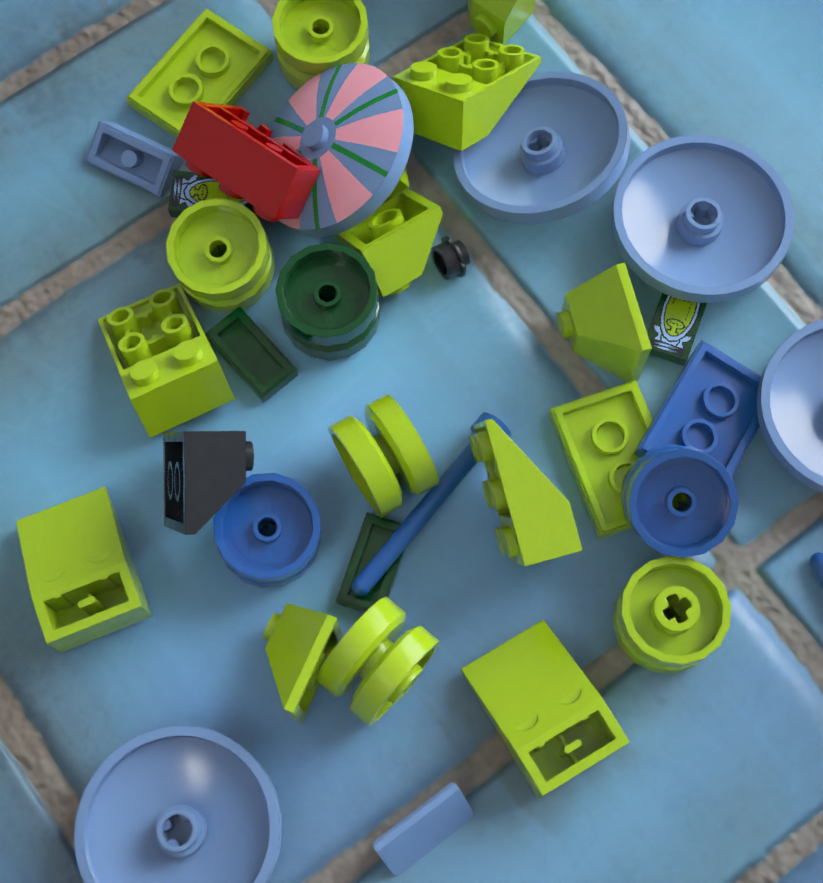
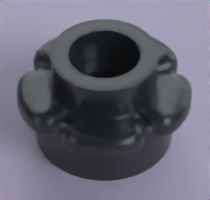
[431,236,470,280]

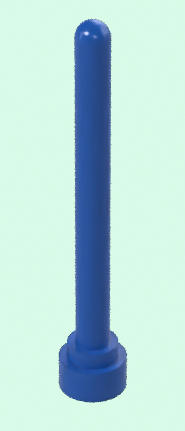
[351,412,511,596]

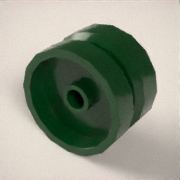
[275,243,380,361]

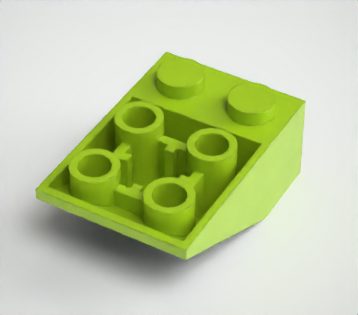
[392,33,541,151]
[98,283,235,438]
[469,419,583,567]
[16,486,153,653]
[460,620,630,799]

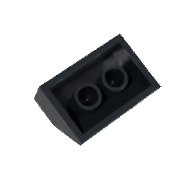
[163,431,254,535]

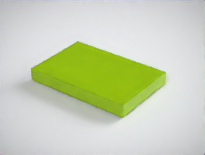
[126,8,274,138]
[549,380,686,540]

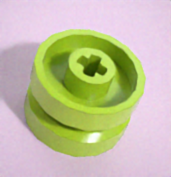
[272,0,370,89]
[166,198,275,313]
[328,394,439,518]
[612,555,731,674]
[316,596,440,727]

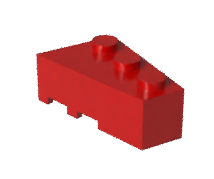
[172,101,321,222]

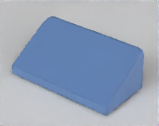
[85,121,184,197]
[373,782,474,875]

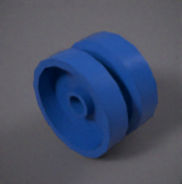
[620,444,739,558]
[213,473,321,588]

